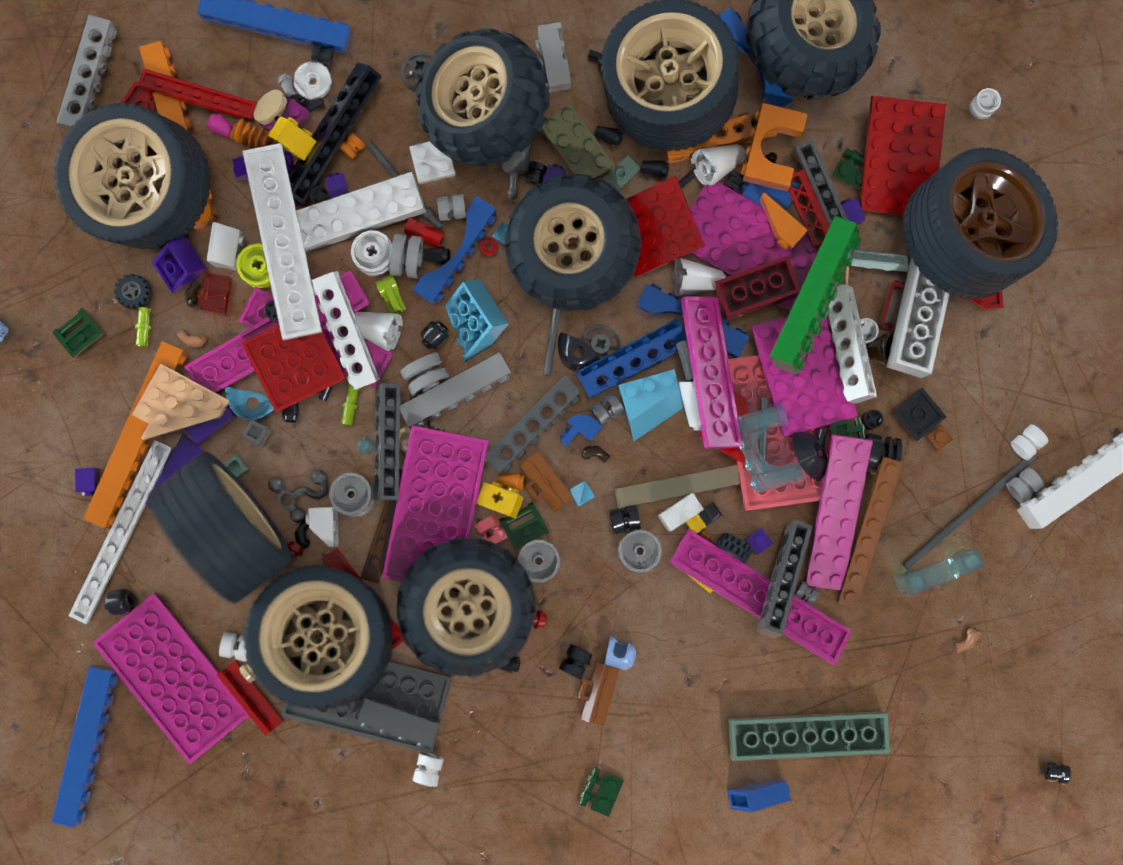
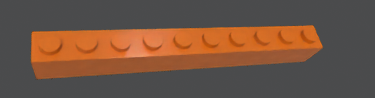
[139,40,219,229]
[83,341,188,528]

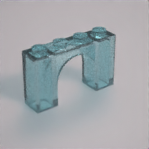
[736,405,806,494]
[893,549,984,595]

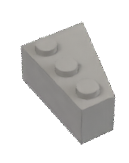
[535,22,571,93]

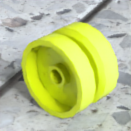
[236,243,272,290]

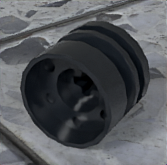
[866,433,902,474]

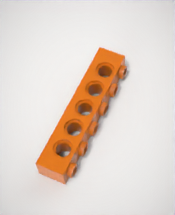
[664,108,777,164]

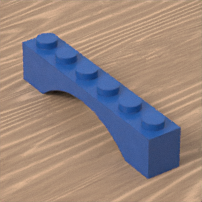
[719,7,794,109]
[413,196,497,305]
[636,284,749,358]

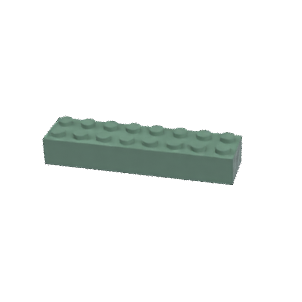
[728,711,890,761]

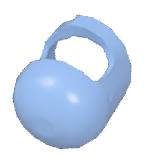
[605,635,636,670]

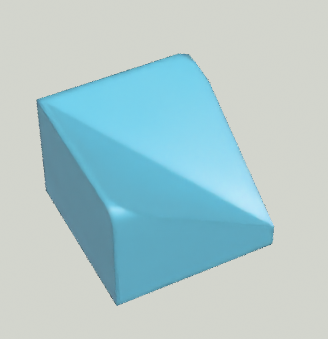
[492,222,508,247]
[569,481,595,507]

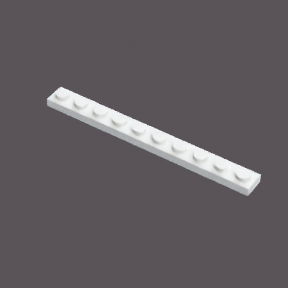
[69,440,174,624]

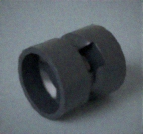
[609,505,641,534]
[559,644,593,679]

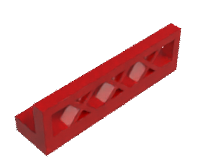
[788,169,830,248]
[216,660,285,736]

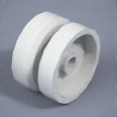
[351,230,392,277]

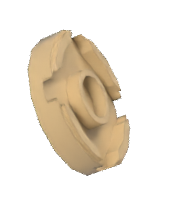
[254,89,287,125]

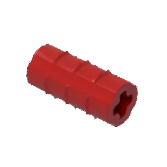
[404,218,445,247]

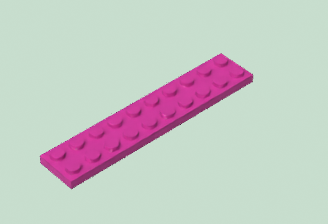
[184,270,370,393]
[669,529,852,665]

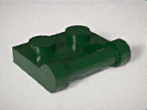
[52,308,104,358]
[499,501,549,550]

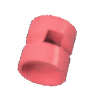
[474,514,508,544]

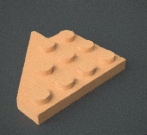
[132,364,230,440]

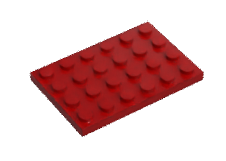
[860,95,946,215]

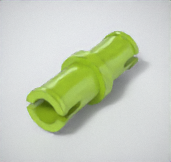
[135,307,151,347]
[341,386,360,426]

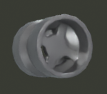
[794,580,820,606]

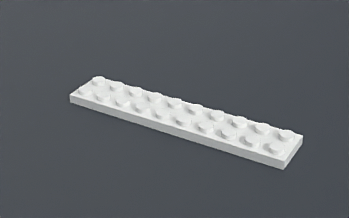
[243,143,322,340]

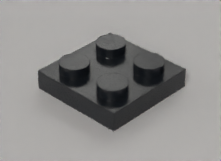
[892,388,947,441]

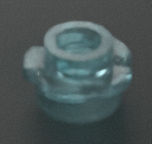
[357,436,374,455]

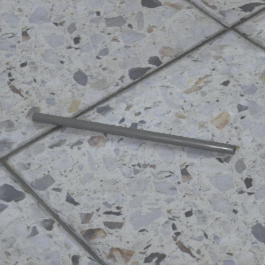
[902,455,1037,570]

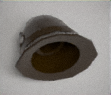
[866,329,895,366]

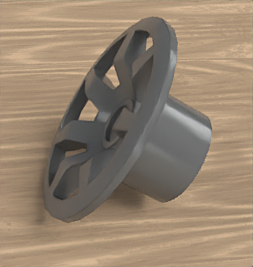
[401,52,434,91]
[579,325,620,357]

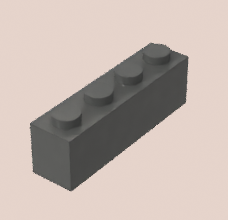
[357,697,441,748]

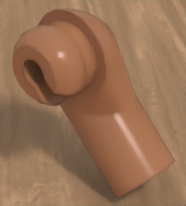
[177,329,206,348]
[954,628,980,653]

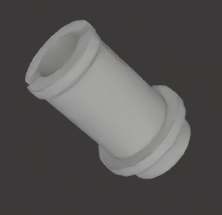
[278,73,299,99]

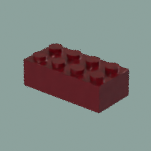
[713,256,801,322]

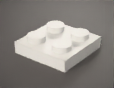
[409,142,455,184]

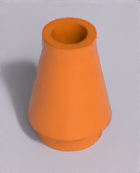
[497,473,526,491]

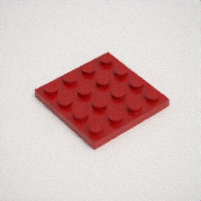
[626,176,705,278]
[241,324,347,413]

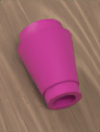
[206,113,234,138]

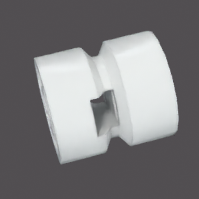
[969,88,1001,120]
[860,318,879,345]
[1010,424,1048,460]
[219,632,248,662]
[413,752,444,787]

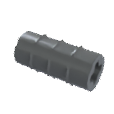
[676,340,694,381]

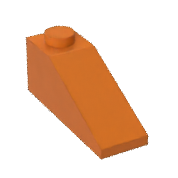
[759,192,808,251]

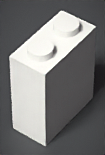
[657,493,704,532]

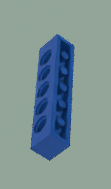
[575,319,687,398]

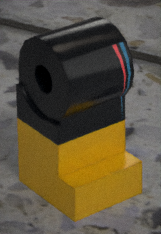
[684,502,722,534]

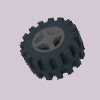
[114,274,152,310]
[716,533,753,564]

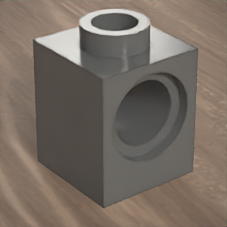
[242,419,272,447]

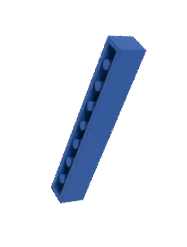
[197,0,352,54]
[51,665,118,828]

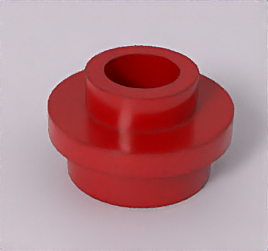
[479,237,498,256]
[287,541,304,558]
[534,610,547,630]

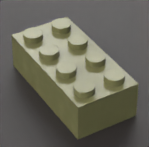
[540,104,614,178]

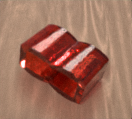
[198,273,232,316]

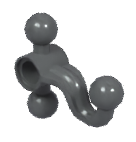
[268,470,328,523]

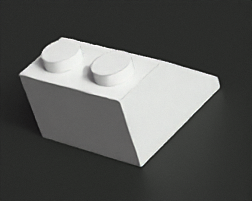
[207,222,245,271]
[306,507,339,547]

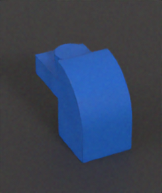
[560,414,603,447]

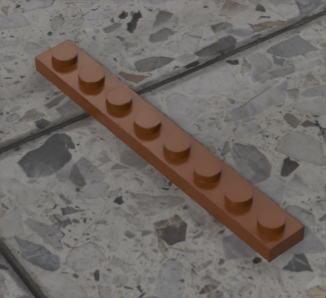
[837,456,903,609]

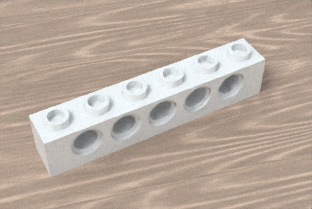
[312,271,380,389]
[828,284,877,403]

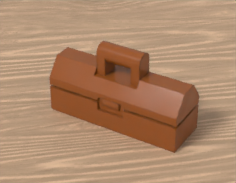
[520,452,573,511]
[577,662,619,726]

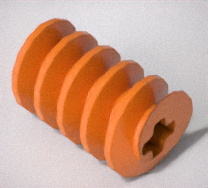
[230,118,273,149]

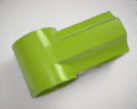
[375,275,406,314]

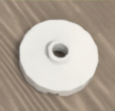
[294,62,332,100]

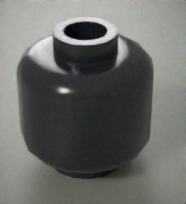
[420,320,449,349]
[104,589,135,616]

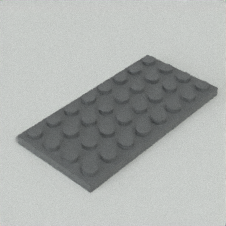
[281,639,452,754]

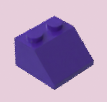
[152,237,206,294]

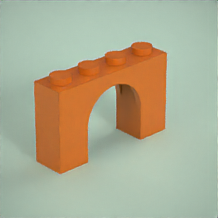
[741,103,808,192]

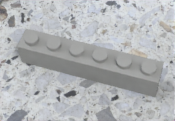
[400,352,511,429]

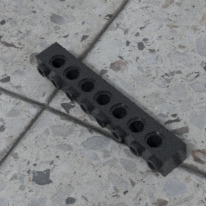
[288,62,382,204]

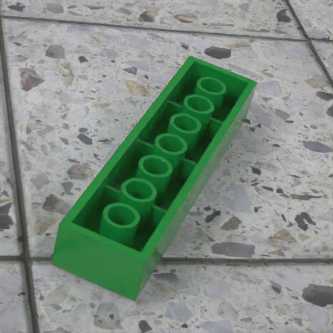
[770,216,862,375]

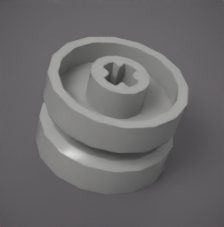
[390,233,423,279]
[400,353,450,396]
[329,473,376,517]
[618,530,662,573]
[518,540,560,582]

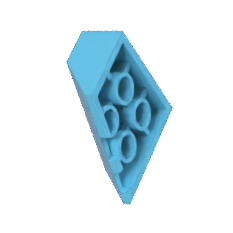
[445,279,509,362]
[618,369,683,442]

